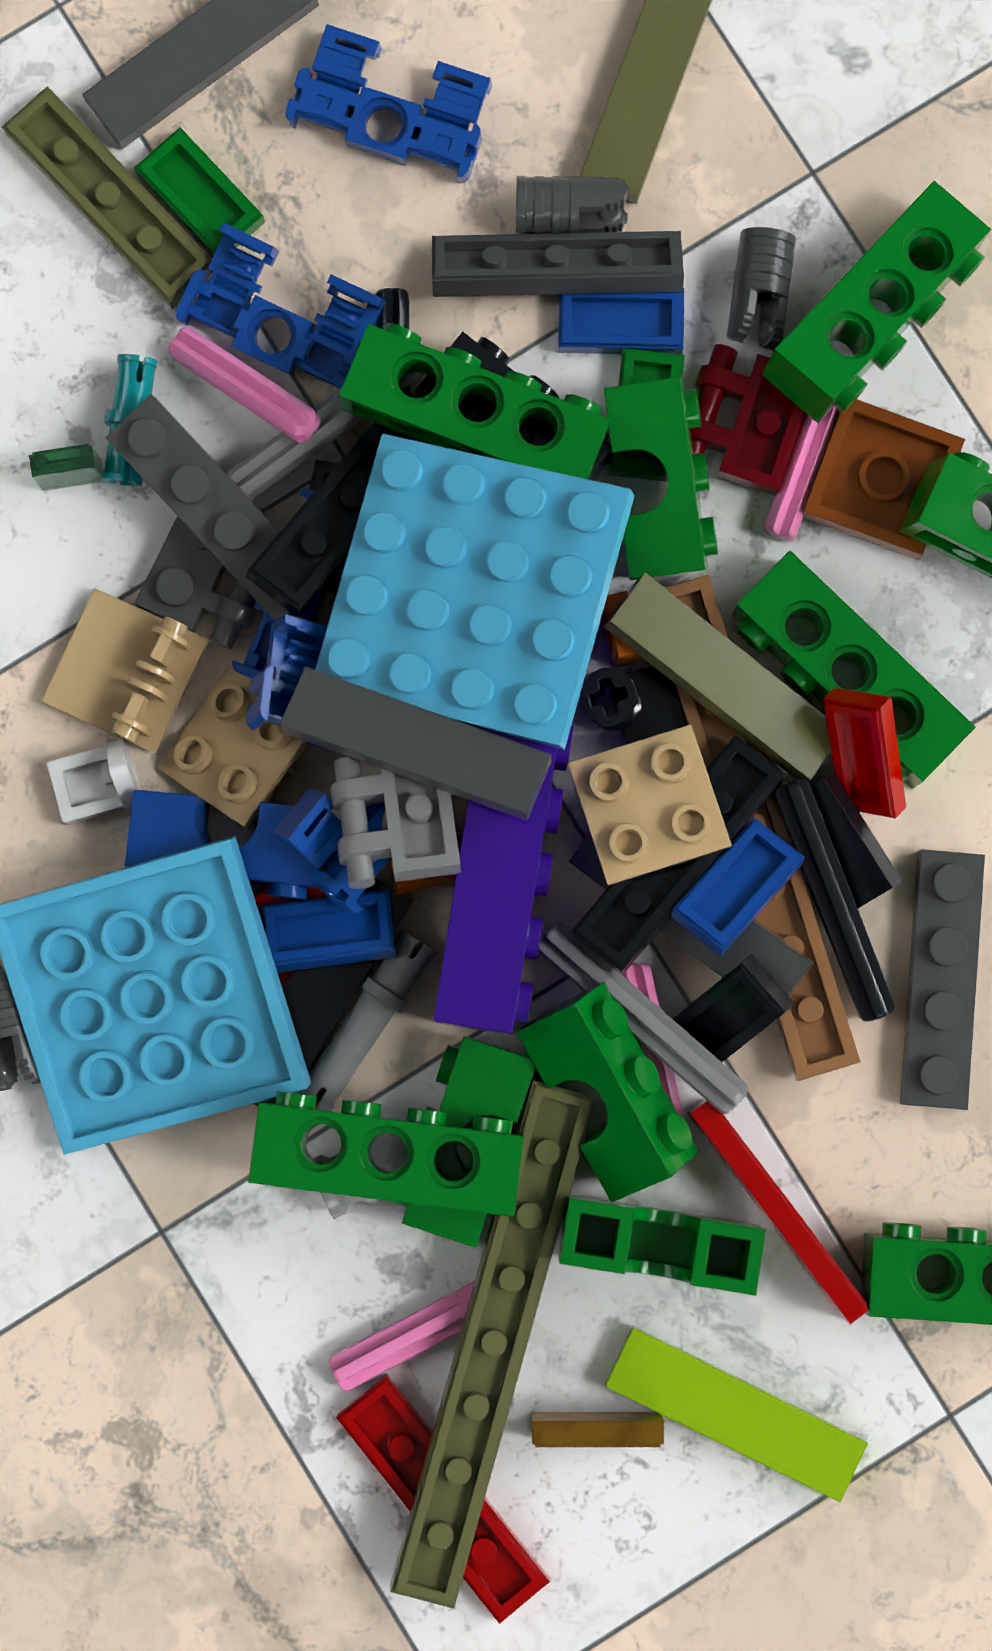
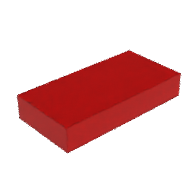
[823,688,906,819]

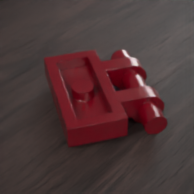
[690,344,805,496]

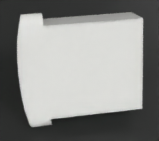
[46,738,141,825]

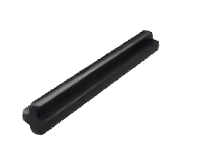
[773,778,895,1022]

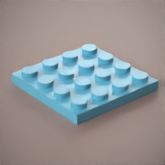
[316,434,635,750]
[0,836,311,1155]

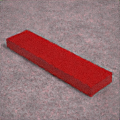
[686,1099,869,1325]
[336,1374,550,1624]

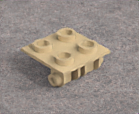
[41,588,209,754]
[157,666,308,830]
[568,724,732,886]

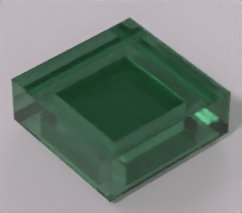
[29,444,104,491]

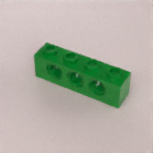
[761,180,991,424]
[339,323,611,480]
[899,452,992,578]
[731,550,976,789]
[248,1091,525,1217]
[861,1222,992,1325]

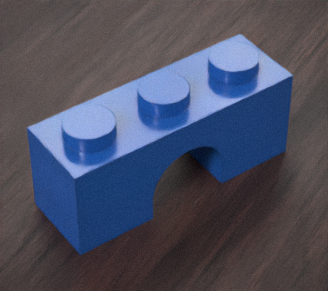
[124,789,326,900]

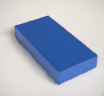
[558,288,684,355]
[671,818,805,957]
[261,890,397,973]

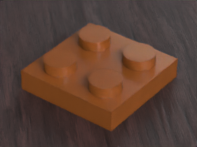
[802,399,965,560]

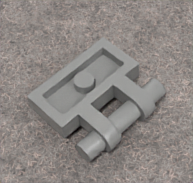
[330,757,461,889]

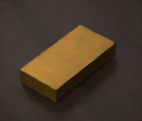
[531,1412,664,1447]

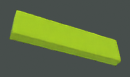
[605,1325,868,1503]

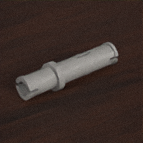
[297,930,437,1111]

